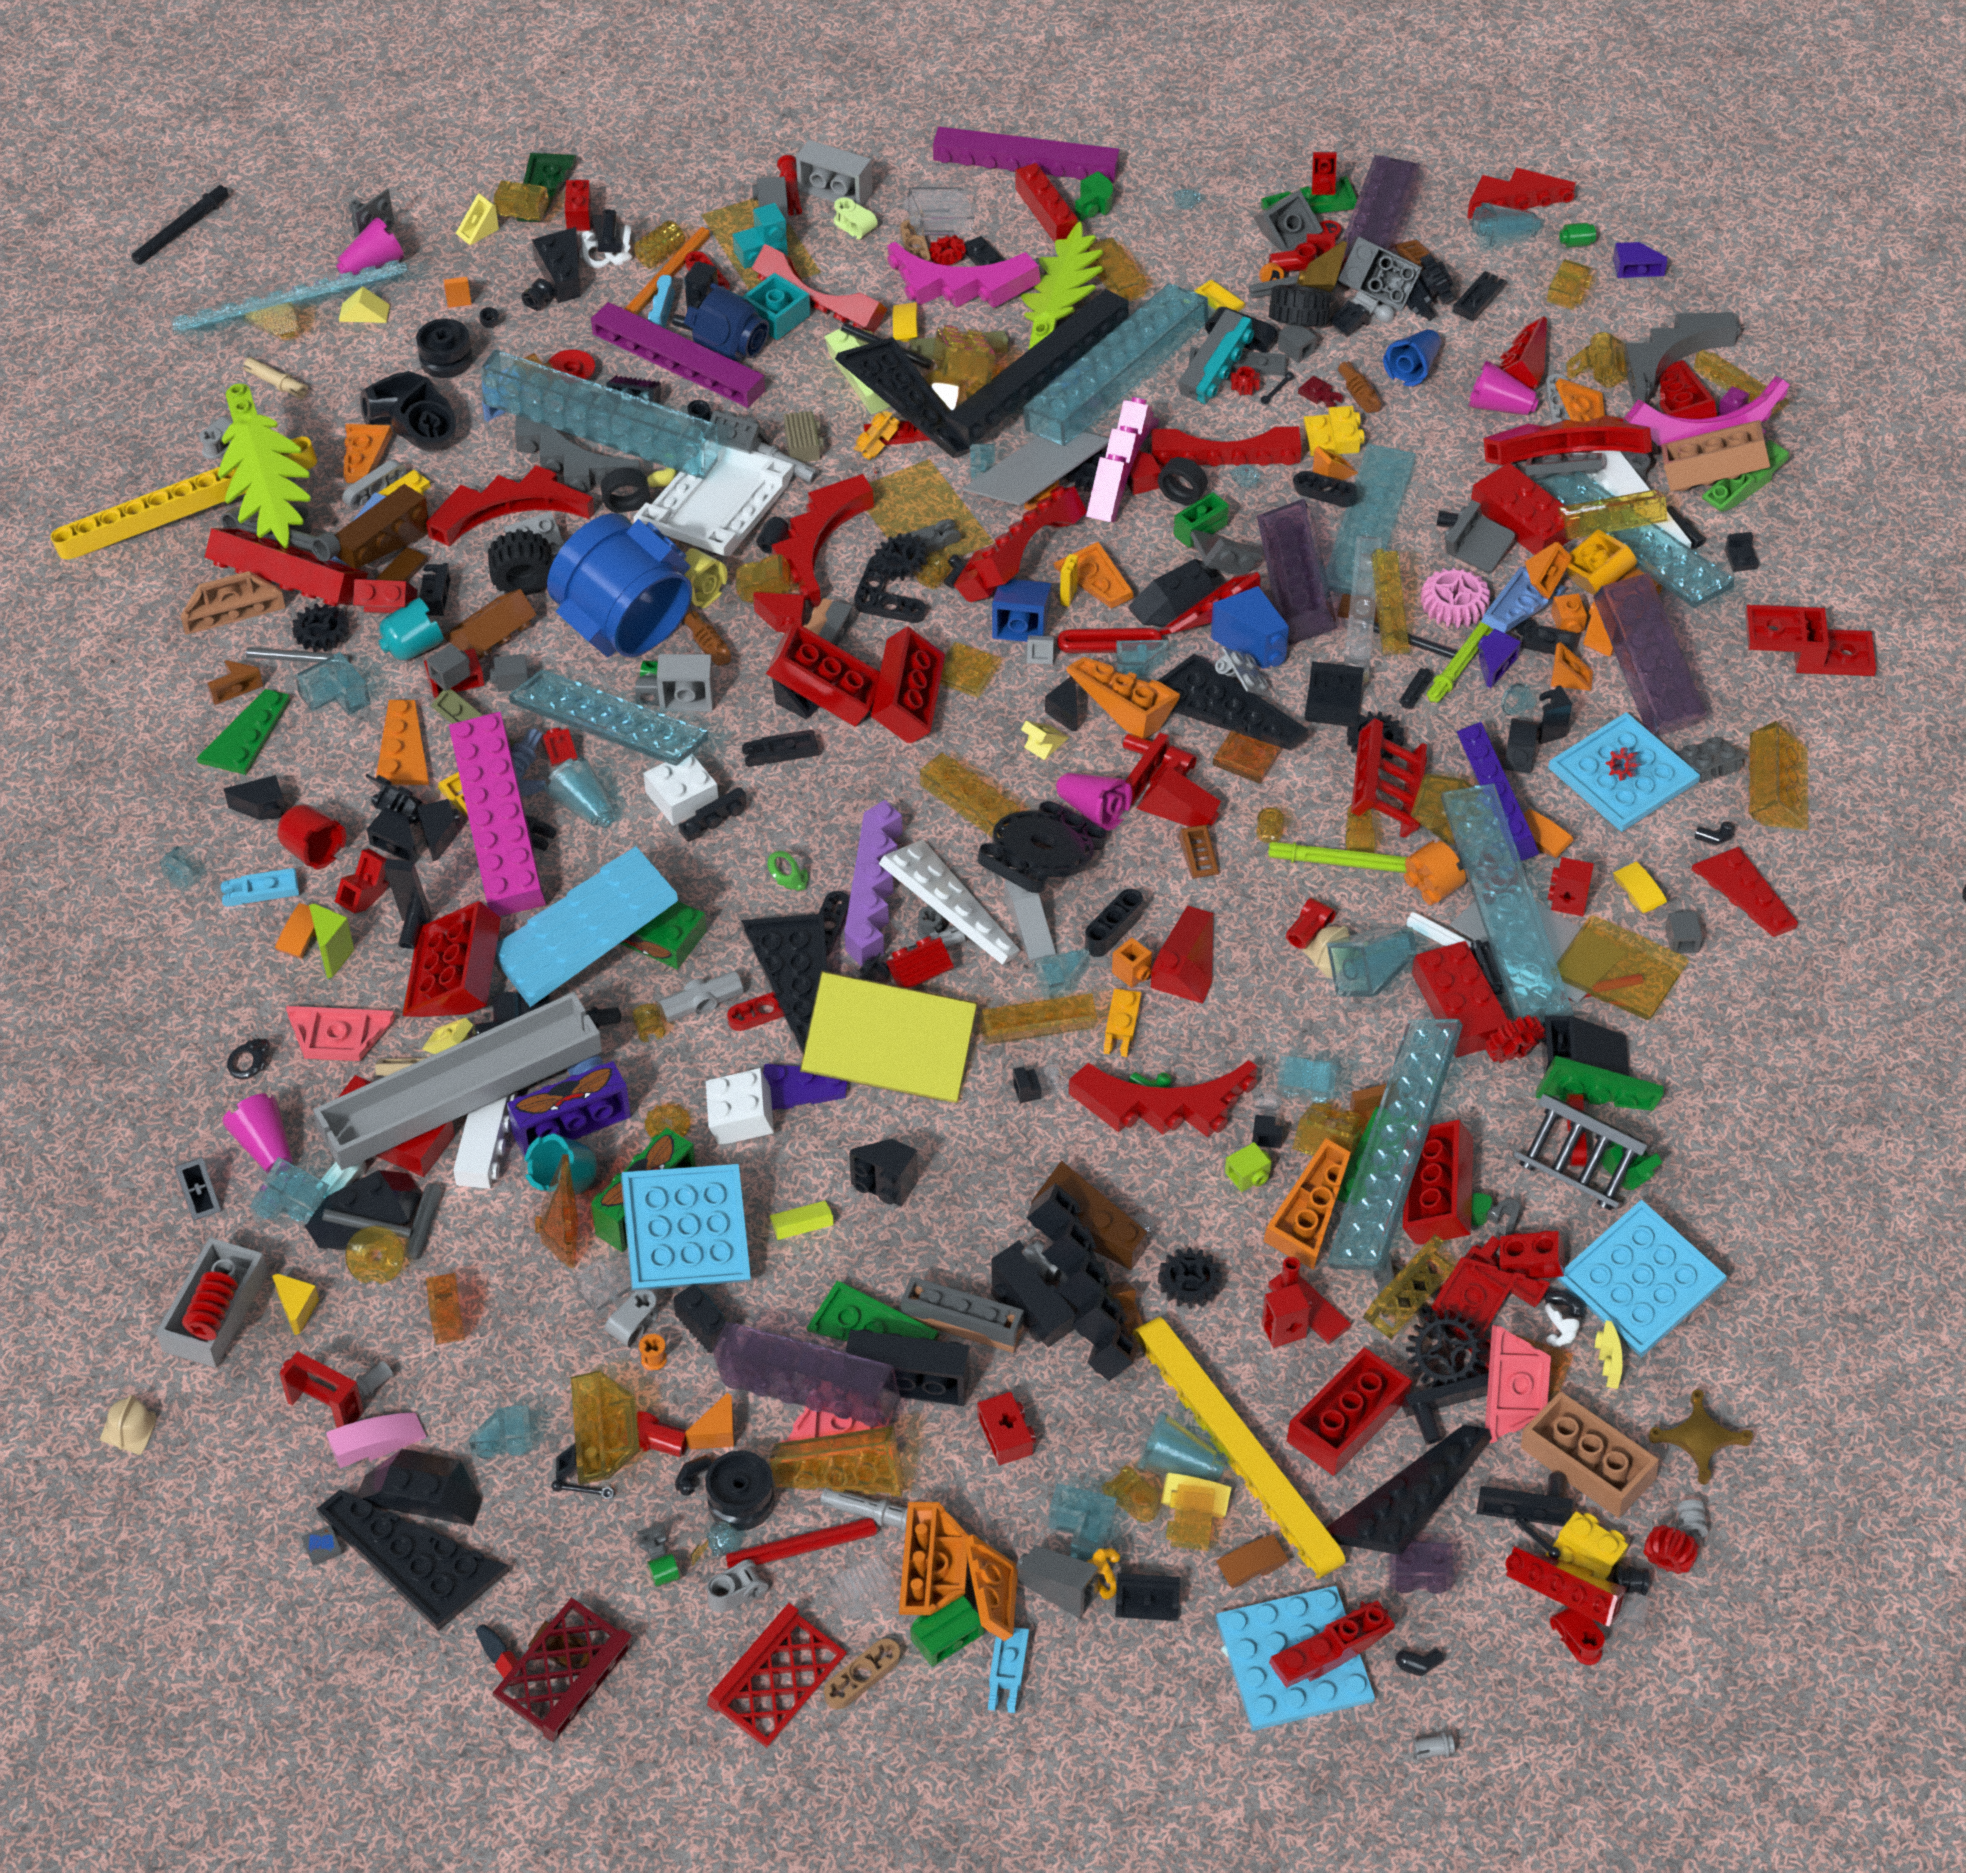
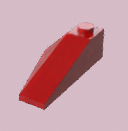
[1495,316,1547,390]
[1660,360,1717,419]
[1159,572,1261,635]
[1150,905,1213,1004]

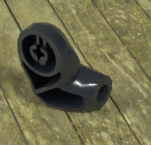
[360,371,456,452]

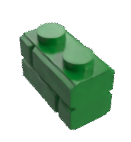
[1173,492,1229,548]
[910,1595,984,1667]

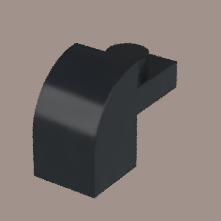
[1504,718,1538,773]

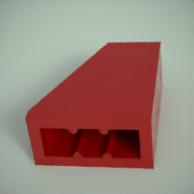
[1136,766,1221,827]

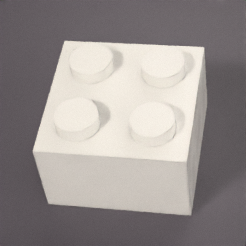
[643,751,718,826]
[706,1068,774,1144]

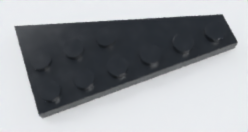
[835,337,975,458]
[1157,653,1308,750]
[741,914,828,1058]
[1325,1425,1492,1555]
[316,1489,509,1631]

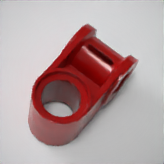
[1549,1607,1605,1666]

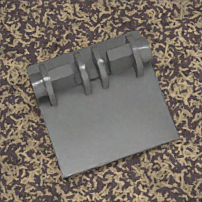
[504,511,564,561]
[1215,647,1271,697]

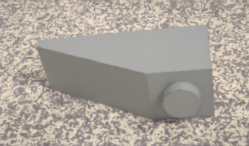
[1004,879,1056,961]

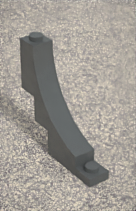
[1623,312,1740,404]

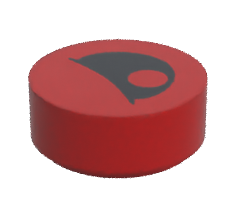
[1319,220,1341,240]

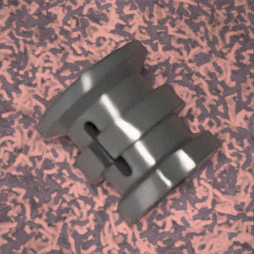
[917,906,944,939]

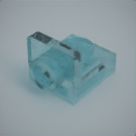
[970,444,995,481]
[159,845,194,891]

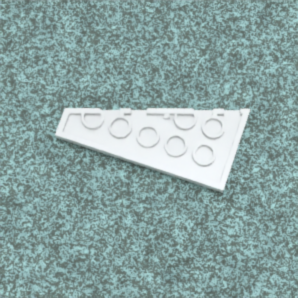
[879,840,1020,965]

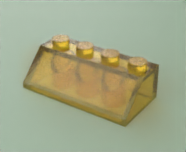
[1748,721,1808,830]

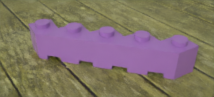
[845,800,902,966]

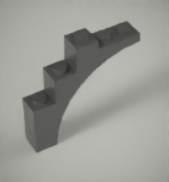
[515,394,640,492]

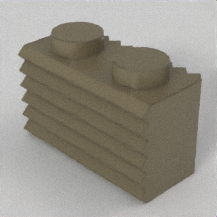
[783,411,824,462]

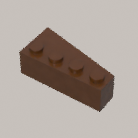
[334,484,429,569]
[1031,1160,1147,1270]

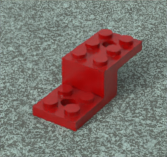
[1745,605,1876,676]

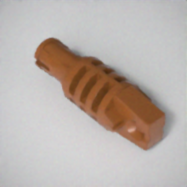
[1338,361,1381,413]
[683,611,731,666]

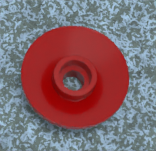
[546,349,595,385]

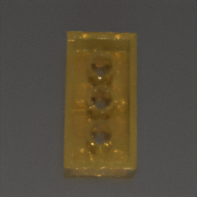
[932,325,996,383]

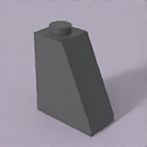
[1016,1545,1098,1619]

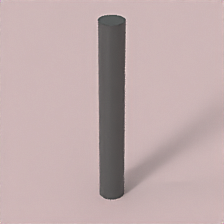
[322,1209,411,1239]

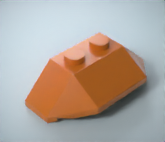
[899,1502,969,1615]

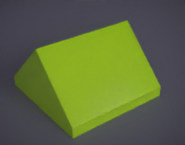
[309,903,354,979]

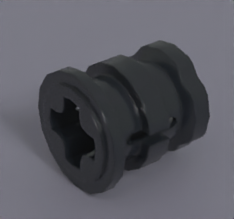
[1613,1563,1649,1596]

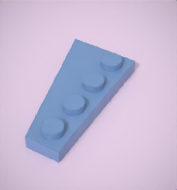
[1481,566,1567,633]

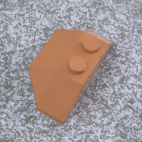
[180,571,286,635]

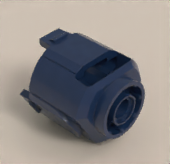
[684,283,769,362]

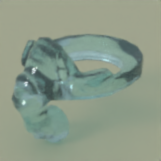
[1500,683,1537,716]

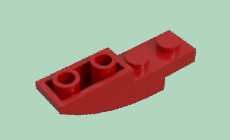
[1269,1600,1395,1688]

